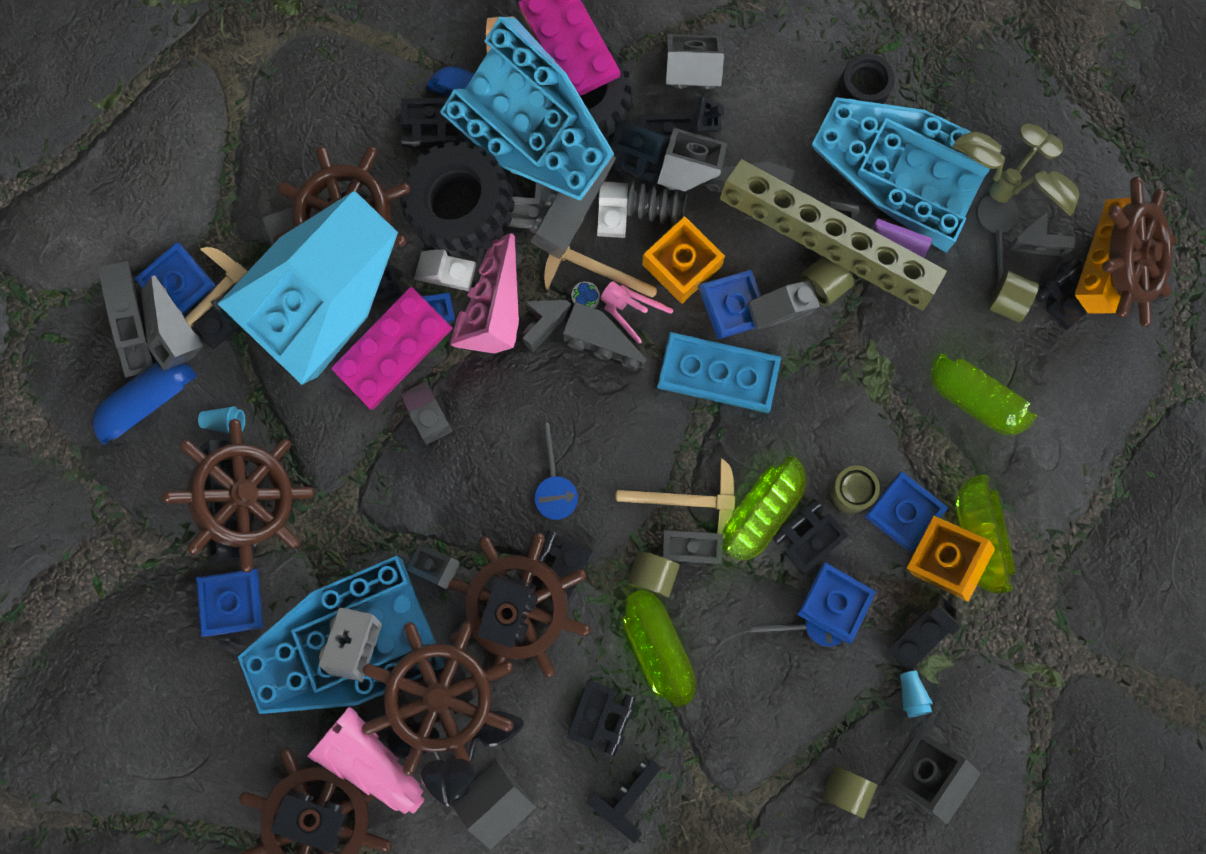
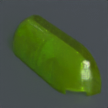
[931,353,1038,435]
[721,456,806,560]
[956,474,1016,593]
[622,590,696,707]

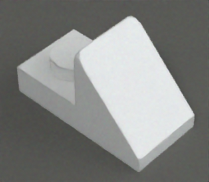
[597,182,629,238]
[414,249,476,291]

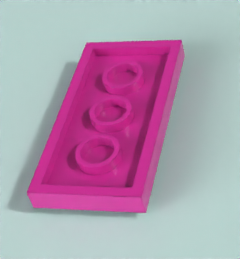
[518,0,621,96]
[331,287,453,410]

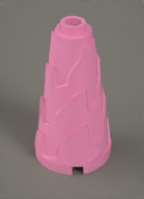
[308,706,425,814]

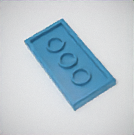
[657,332,781,413]

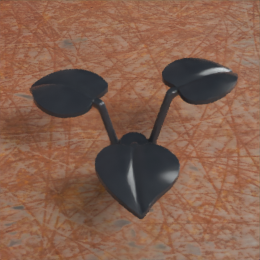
[386,711,524,807]

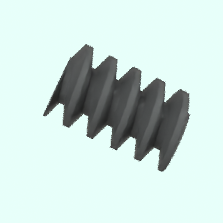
[626,181,688,227]

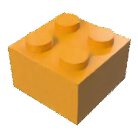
[642,216,725,304]
[907,516,995,602]

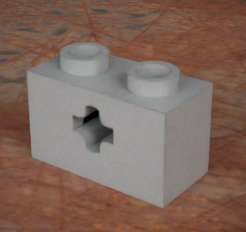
[319,607,382,682]

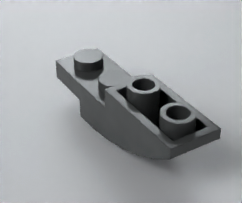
[98,261,154,378]

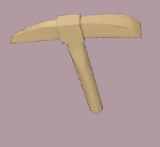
[544,219,657,297]
[185,247,248,328]
[615,458,735,539]

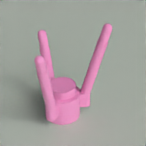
[601,281,673,344]

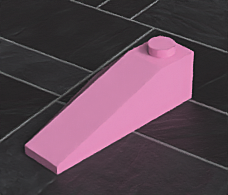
[450,233,519,354]

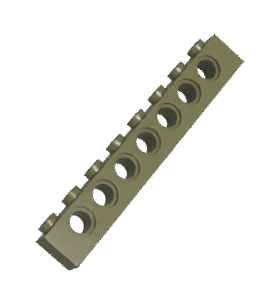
[720,159,947,311]

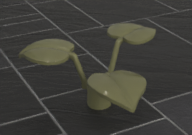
[952,123,1079,216]

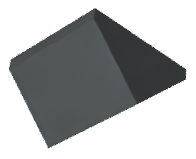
[451,760,537,850]

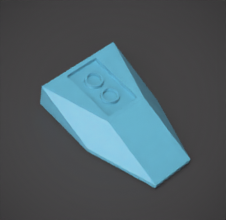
[440,17,614,200]
[811,97,1001,253]
[218,191,398,385]

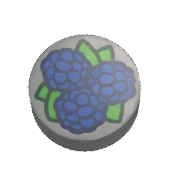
[571,282,600,309]

